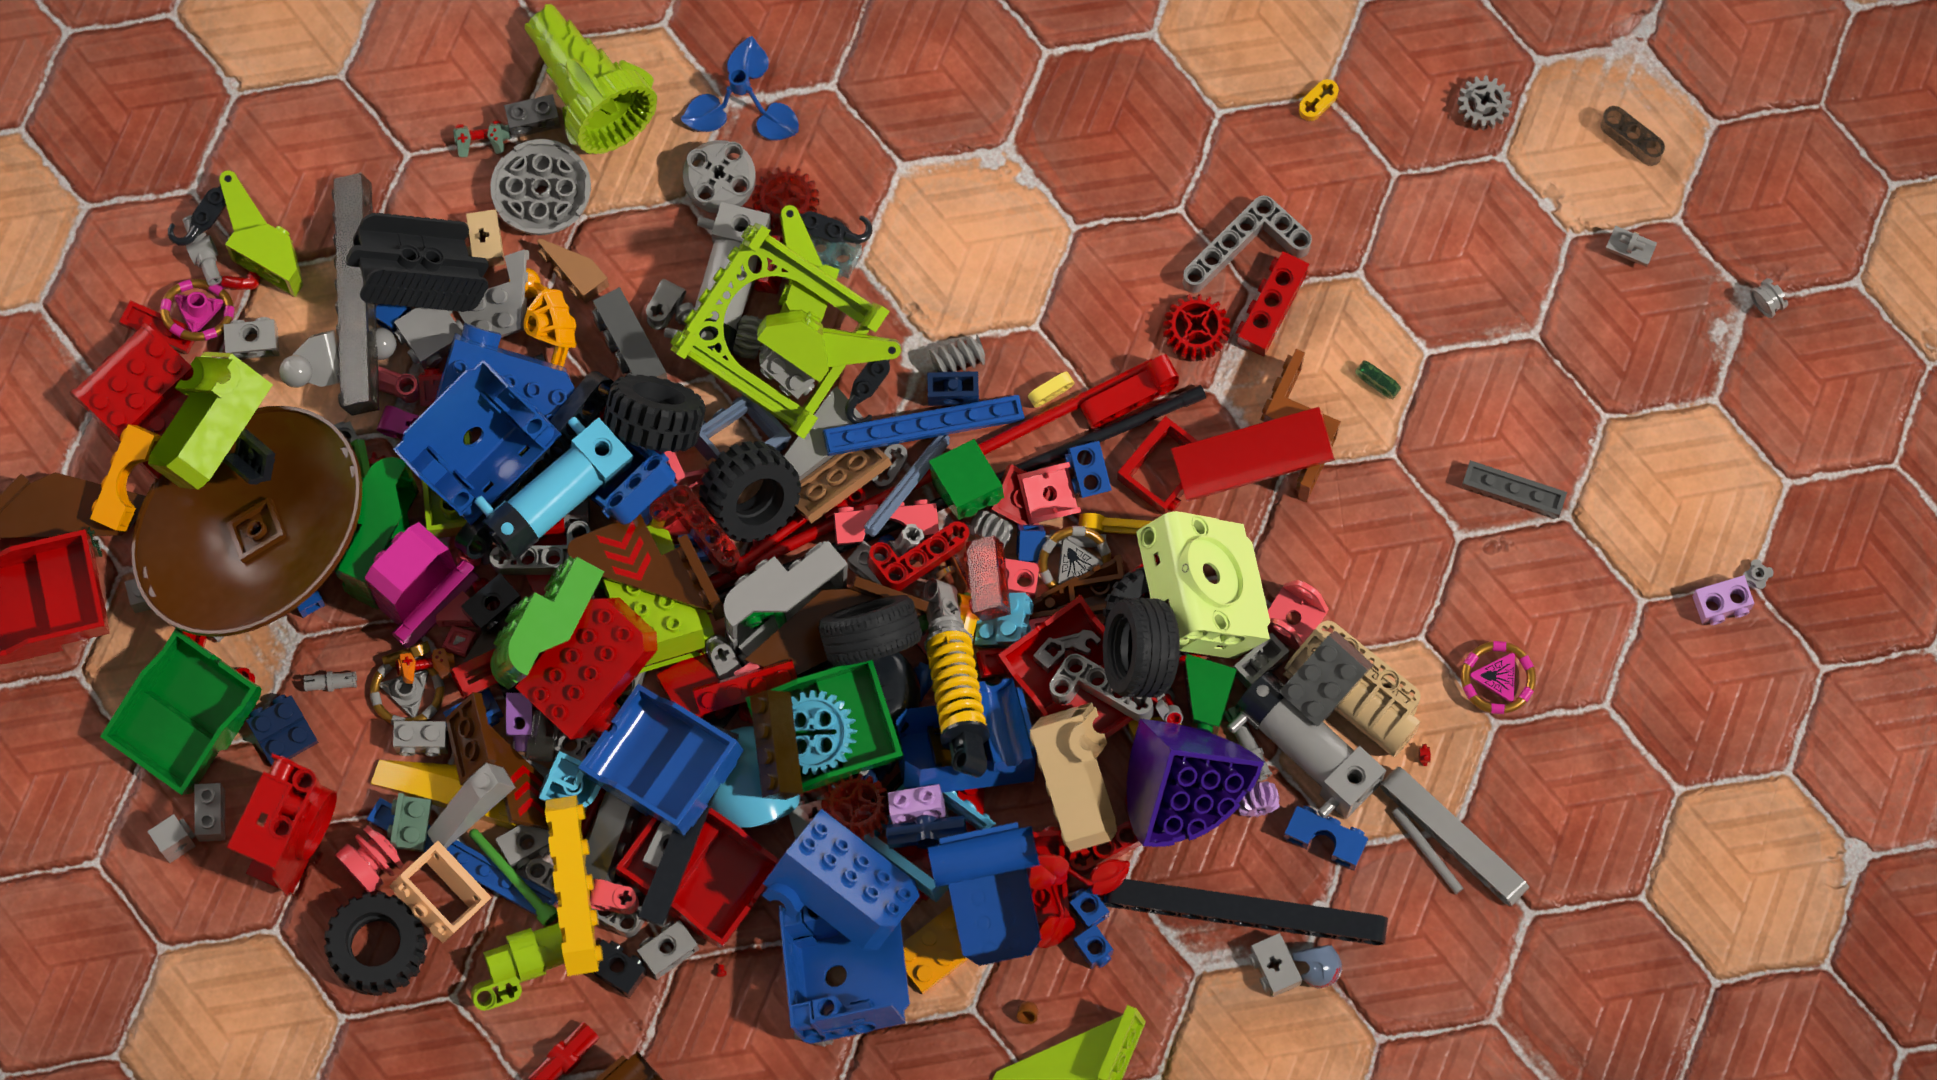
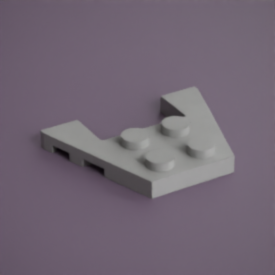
[458,250,529,338]

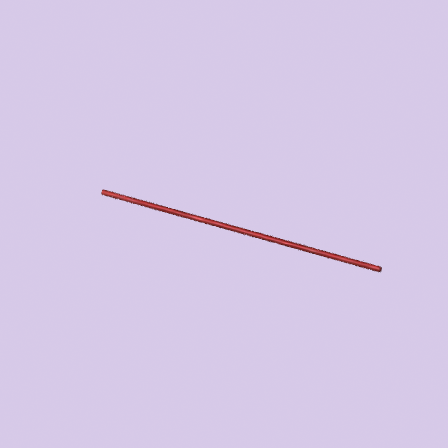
[709,359,1152,589]

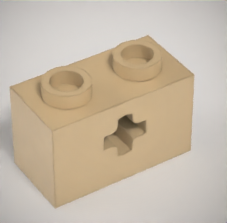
[466,209,505,267]

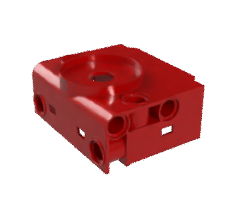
[227,753,337,896]

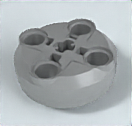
[683,140,756,213]

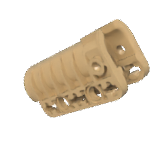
[1283,621,1421,757]

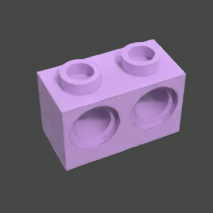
[1692,575,1755,625]
[888,784,946,824]

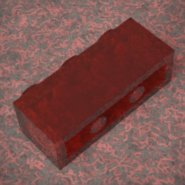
[964,535,1011,621]

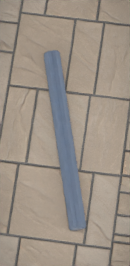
[864,435,950,537]

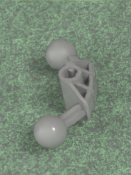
[279,328,396,388]

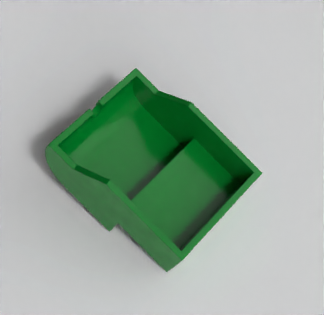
[335,457,419,610]
[100,629,262,795]
[745,660,903,792]

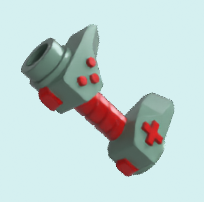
[454,120,510,157]

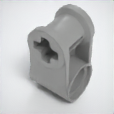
[646,279,686,330]
[705,634,742,681]

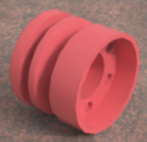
[335,825,404,894]

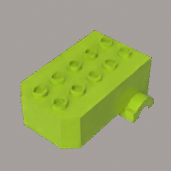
[148,352,273,490]
[601,524,714,674]

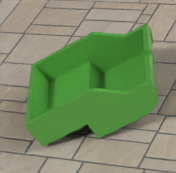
[491,557,604,689]

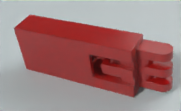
[449,648,498,699]

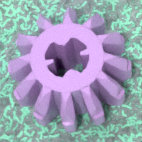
[1238,781,1280,818]

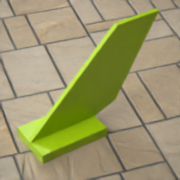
[993,1005,1146,1080]

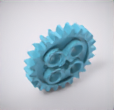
[791,690,857,775]

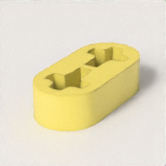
[1028,372,1075,408]

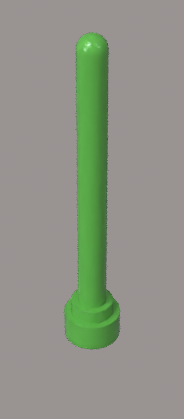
[469,829,558,927]

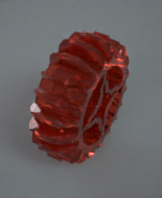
[752,166,820,233]
[821,773,890,841]

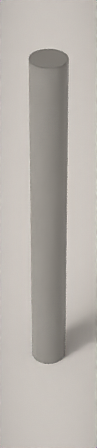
[1392,807,1464,895]

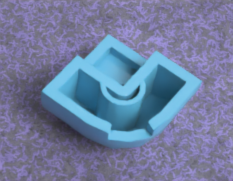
[538,751,601,808]

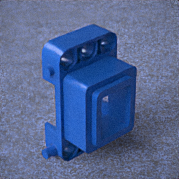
[588,422,680,525]

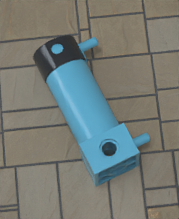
[474,417,633,560]

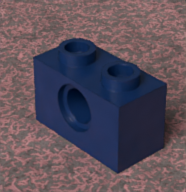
[927,371,979,406]

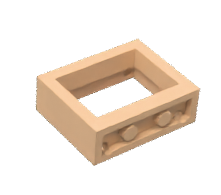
[389,841,492,943]

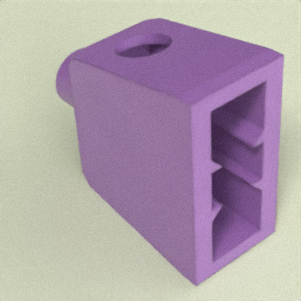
[506,693,536,752]

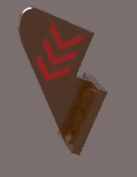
[567,514,724,621]
[445,692,549,830]

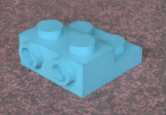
[974,593,1033,648]

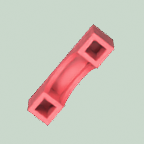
[833,499,939,546]

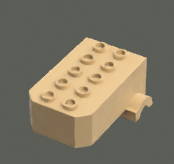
[1030,702,1117,852]

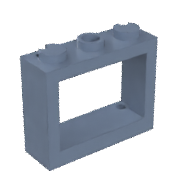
[694,395,791,461]

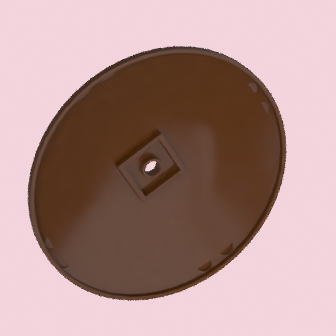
[131,406,362,637]

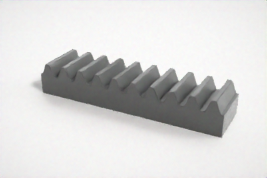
[1461,460,1567,519]

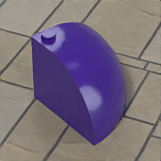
[1127,718,1264,847]

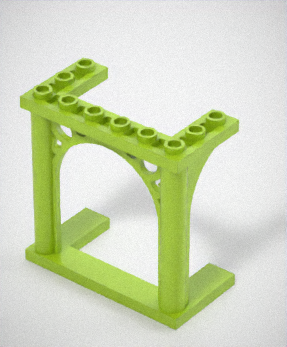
[670,223,890,439]

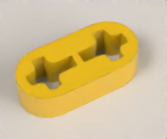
[1299,79,1339,121]

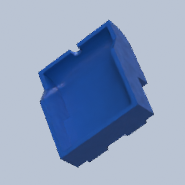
[578,684,744,836]

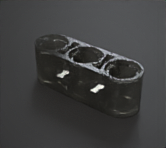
[1601,106,1665,166]

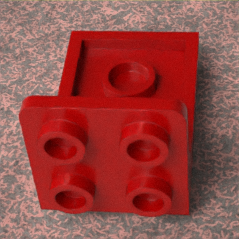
[1026,827,1070,925]

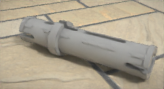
[1224,707,1272,782]

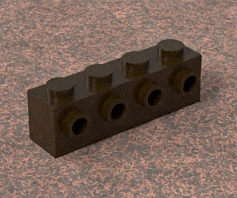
[750,690,803,800]

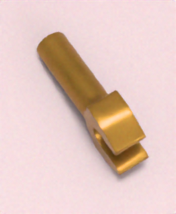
[382,641,431,665]

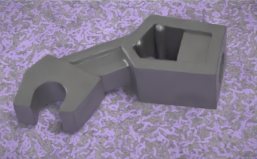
[1033,629,1101,673]

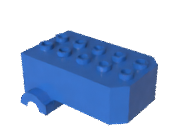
[434,323,575,431]
[895,678,1037,793]
[762,809,919,950]
[928,822,1041,966]

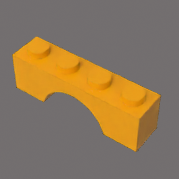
[90,424,162,532]

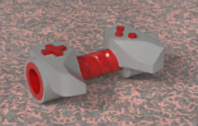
[1155,687,1183,725]

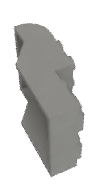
[724,541,848,654]

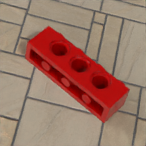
[1235,251,1310,357]

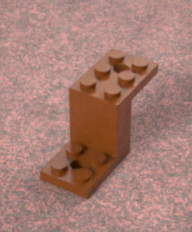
[1260,349,1341,502]

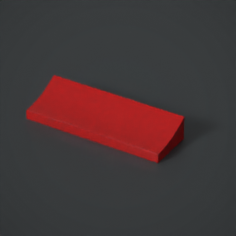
[1171,407,1335,502]

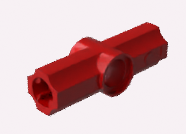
[528,1021,600,1080]

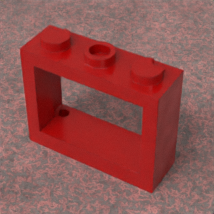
[1117,416,1198,515]

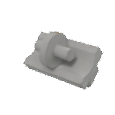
[1605,226,1657,267]

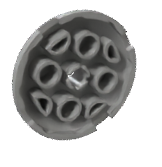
[491,139,591,235]

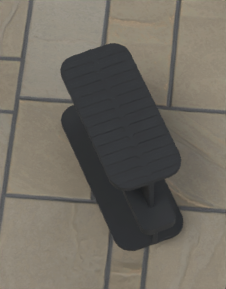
[346,213,489,312]

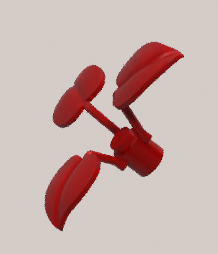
[1028,854,1130,948]

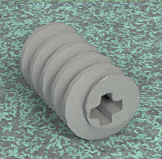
[929,334,985,372]

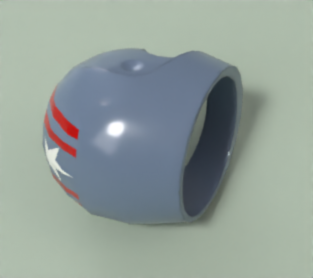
[1292,945,1342,988]

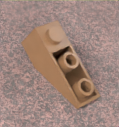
[537,238,609,304]

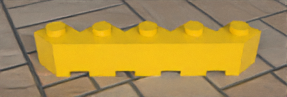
[545,795,603,976]

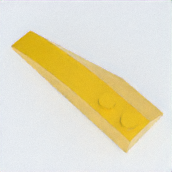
[370,760,520,830]

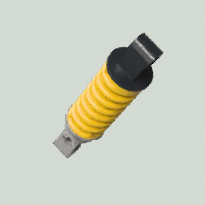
[923,578,990,778]

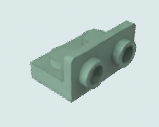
[387,793,432,852]

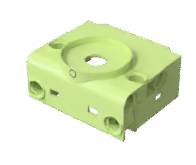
[1136,511,1270,659]

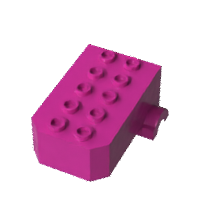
[365,522,479,649]

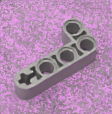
[490,521,591,575]
[1050,654,1154,722]

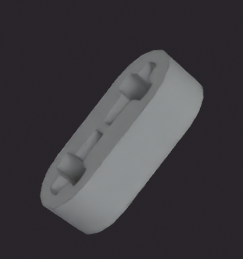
[872,444,908,489]

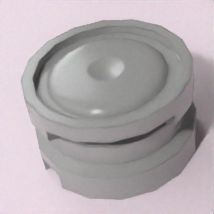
[1750,278,1788,318]

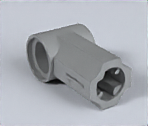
[887,524,924,563]

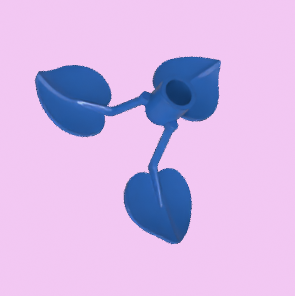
[681,36,799,141]

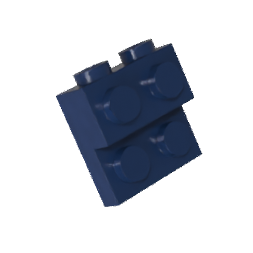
[246,694,319,765]

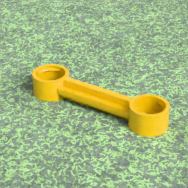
[1078,513,1152,535]

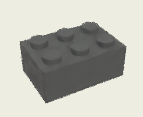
[1279,630,1374,727]

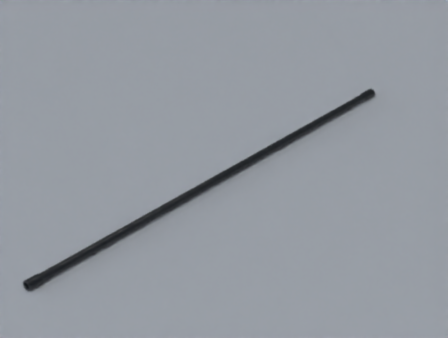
[499,385,1206,698]

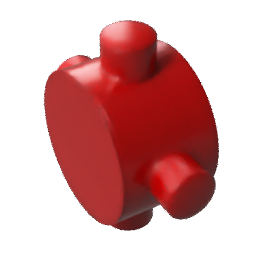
[1419,744,1431,766]

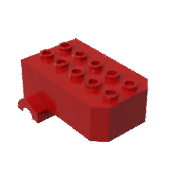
[515,598,658,740]

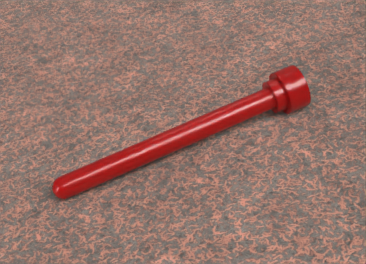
[725,514,807,579]

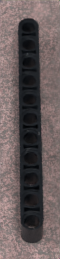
[1103,879,1388,945]

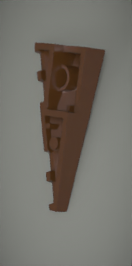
[1029,555,1125,620]

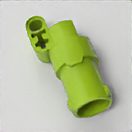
[471,923,565,1011]

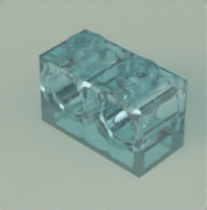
[810,236,862,279]

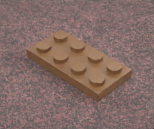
[794,447,892,523]

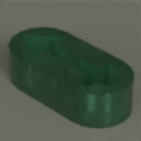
[1355,360,1401,399]

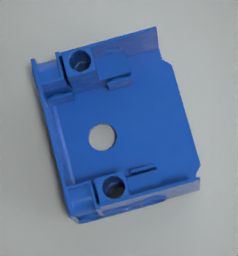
[393,360,562,525]
[779,905,910,1043]

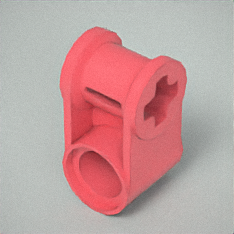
[590,879,639,915]

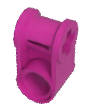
[376,405,420,440]

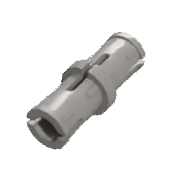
[304,671,357,692]

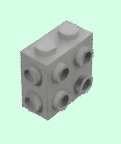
[394,307,464,369]
[759,344,815,399]

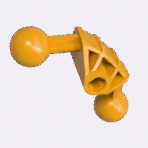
[509,268,577,367]

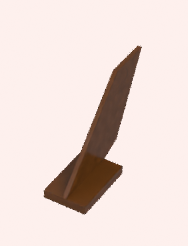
[0,472,146,538]
[744,576,929,675]

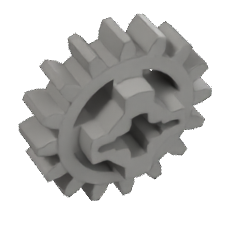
[1457,75,1512,130]

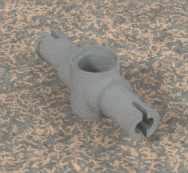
[183,215,222,286]

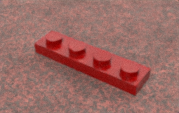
[693,659,798,715]

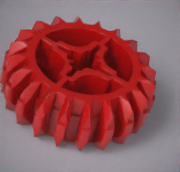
[1162,294,1231,361]

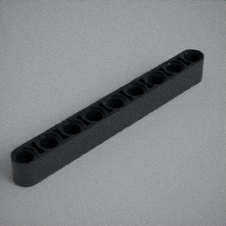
[454,371,614,559]

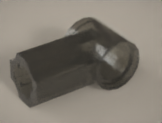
[526,710,556,762]

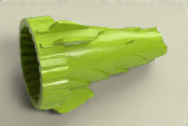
[525,4,657,154]

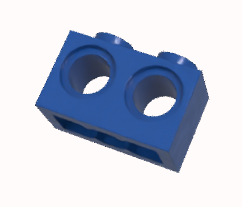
[1065,441,1112,498]

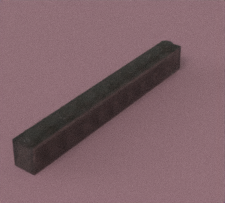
[332,173,380,416]

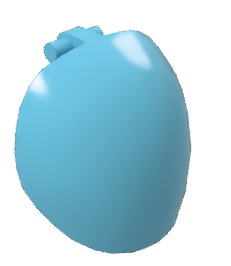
[711,726,801,828]

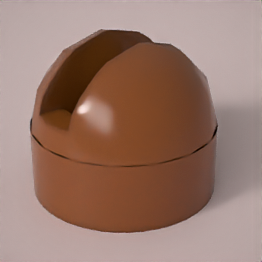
[1017,1001,1038,1024]

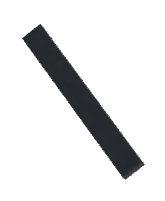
[638,726,739,927]

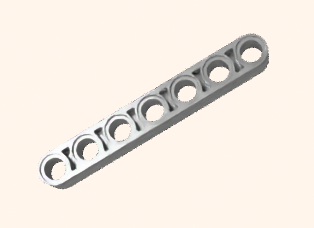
[1379,766,1529,907]

